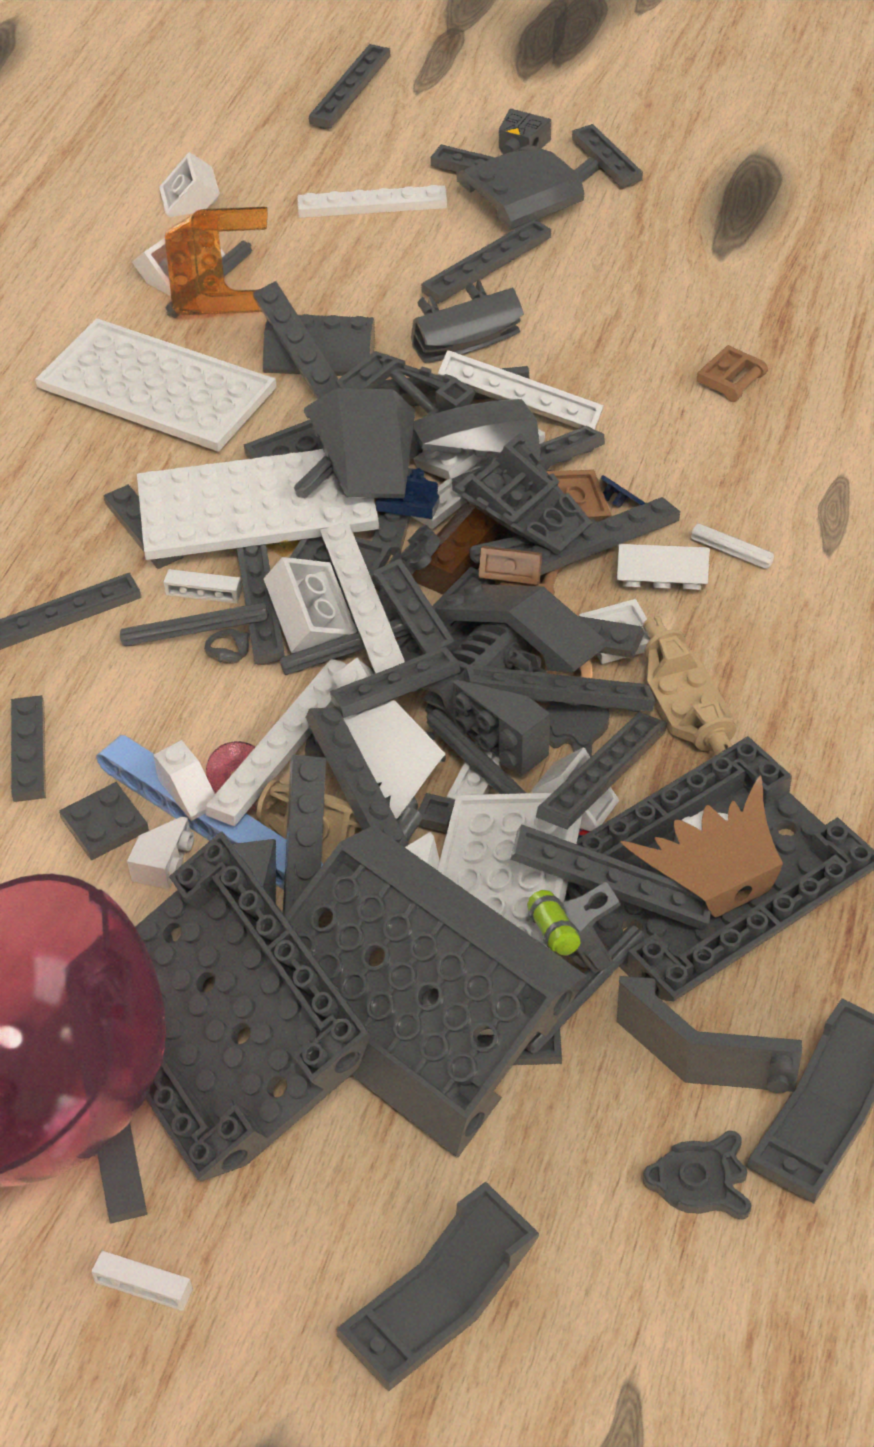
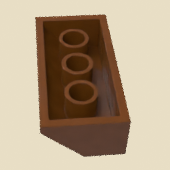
[412,502,509,595]

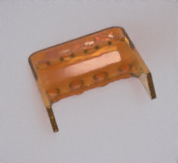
[165,207,268,315]

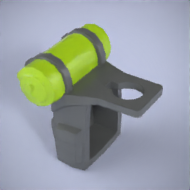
[527,882,621,974]

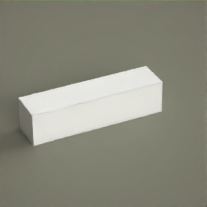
[164,569,242,604]
[91,1251,193,1311]

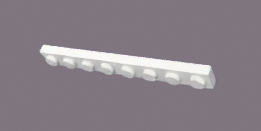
[320,521,405,674]
[205,659,348,826]

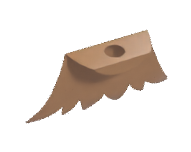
[620,775,783,917]

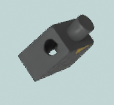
[499,108,551,154]

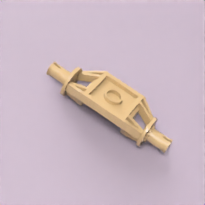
[643,616,736,755]
[252,780,413,864]

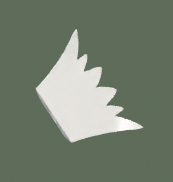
[299,700,446,819]

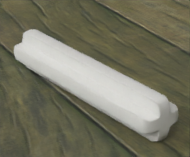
[691,524,774,569]

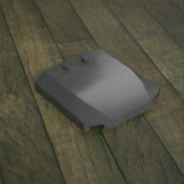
[457,145,584,230]

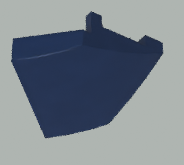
[376,468,440,519]

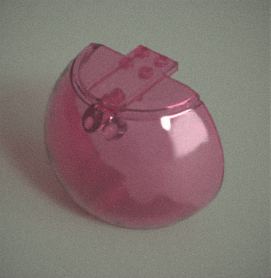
[0,874,166,1188]

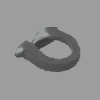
[204,629,250,663]

